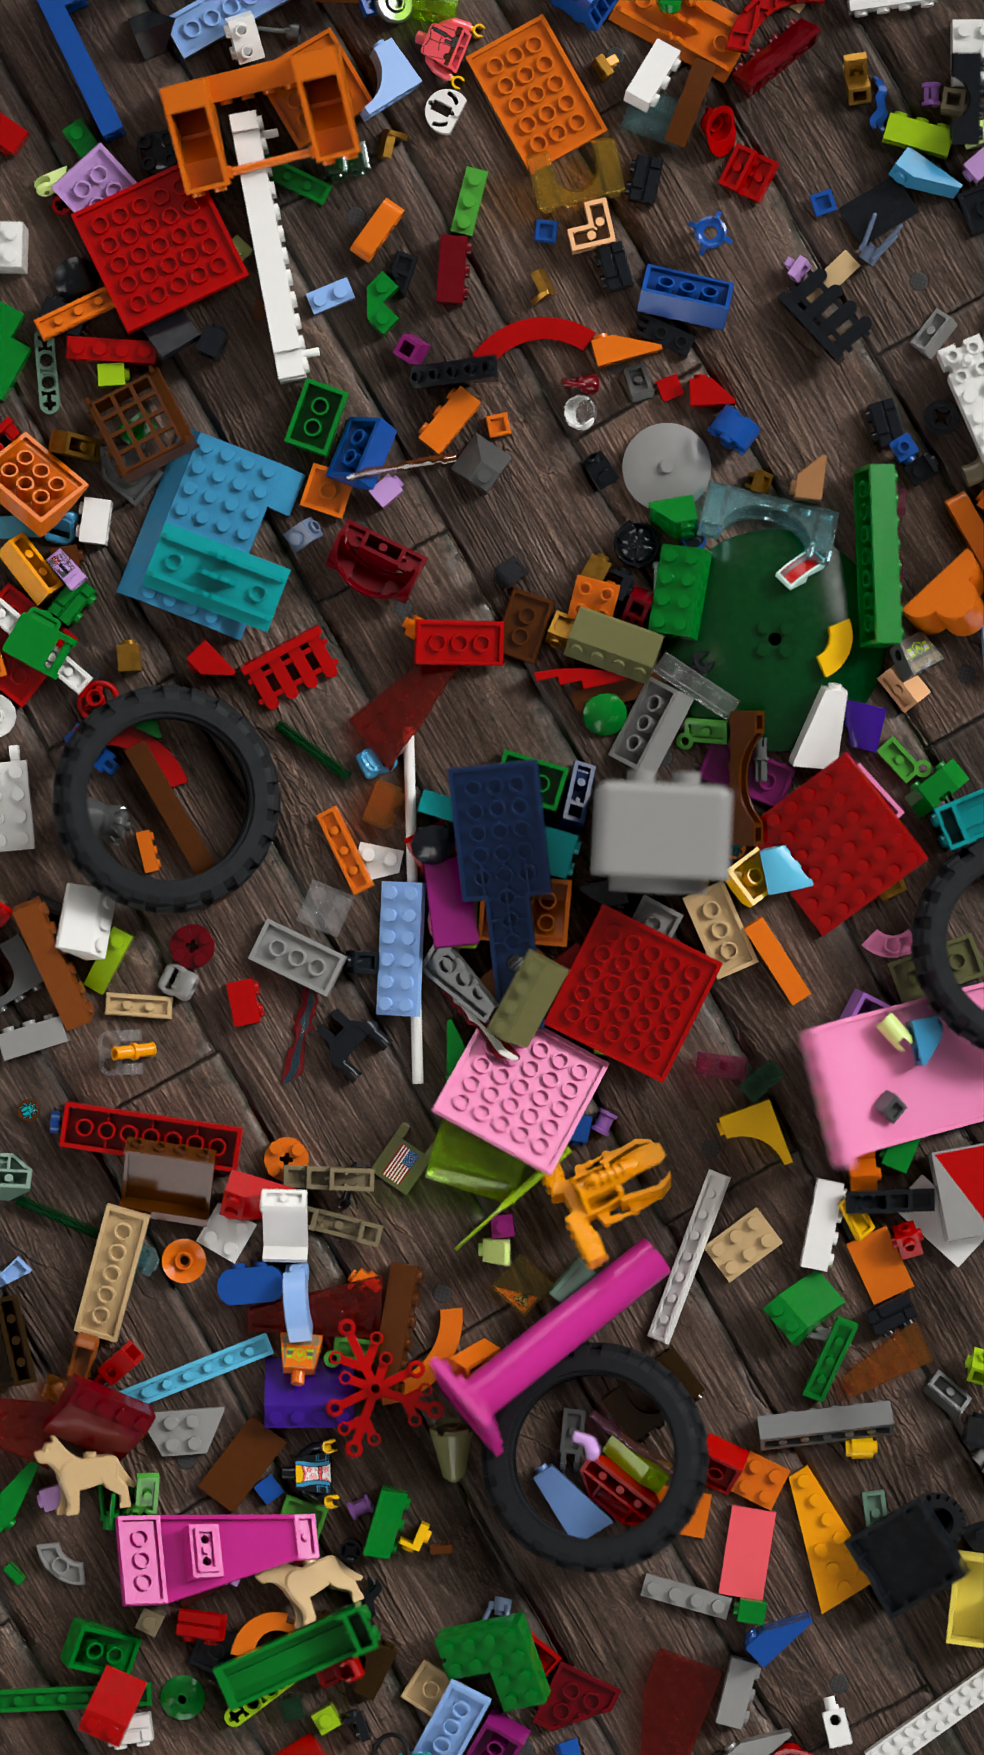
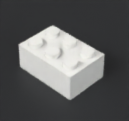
[950,19,984,91]

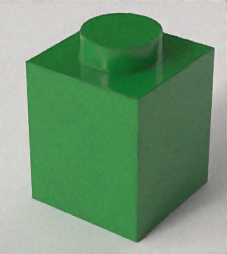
[733,1597,767,1626]

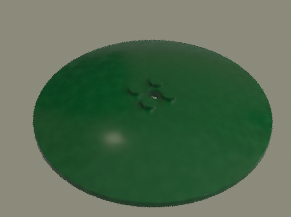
[663,529,885,752]

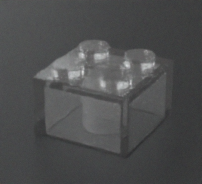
[296,879,355,937]

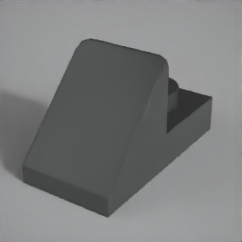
[623,363,655,402]

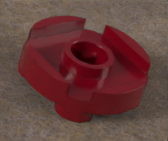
[170,924,215,969]

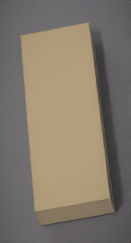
[806,249,861,303]
[105,992,173,1019]

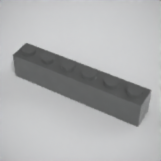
[757,1400,894,1451]

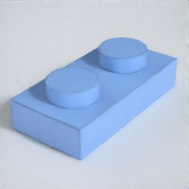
[306,277,356,316]

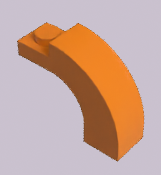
[231,1610,295,1656]

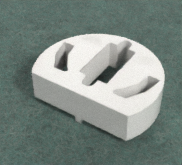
[425,89,467,135]

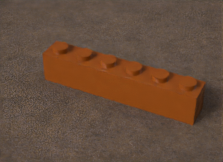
[12,896,95,1031]

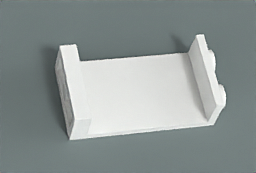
[261,1189,308,1263]

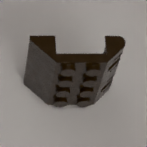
[0,1294,37,1389]

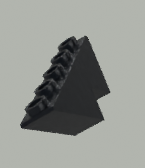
[410,354,498,389]

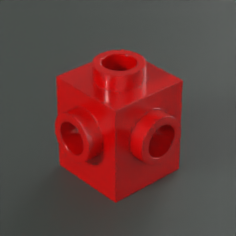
[890,1221,924,1260]

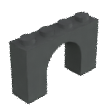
[0,934,46,1014]

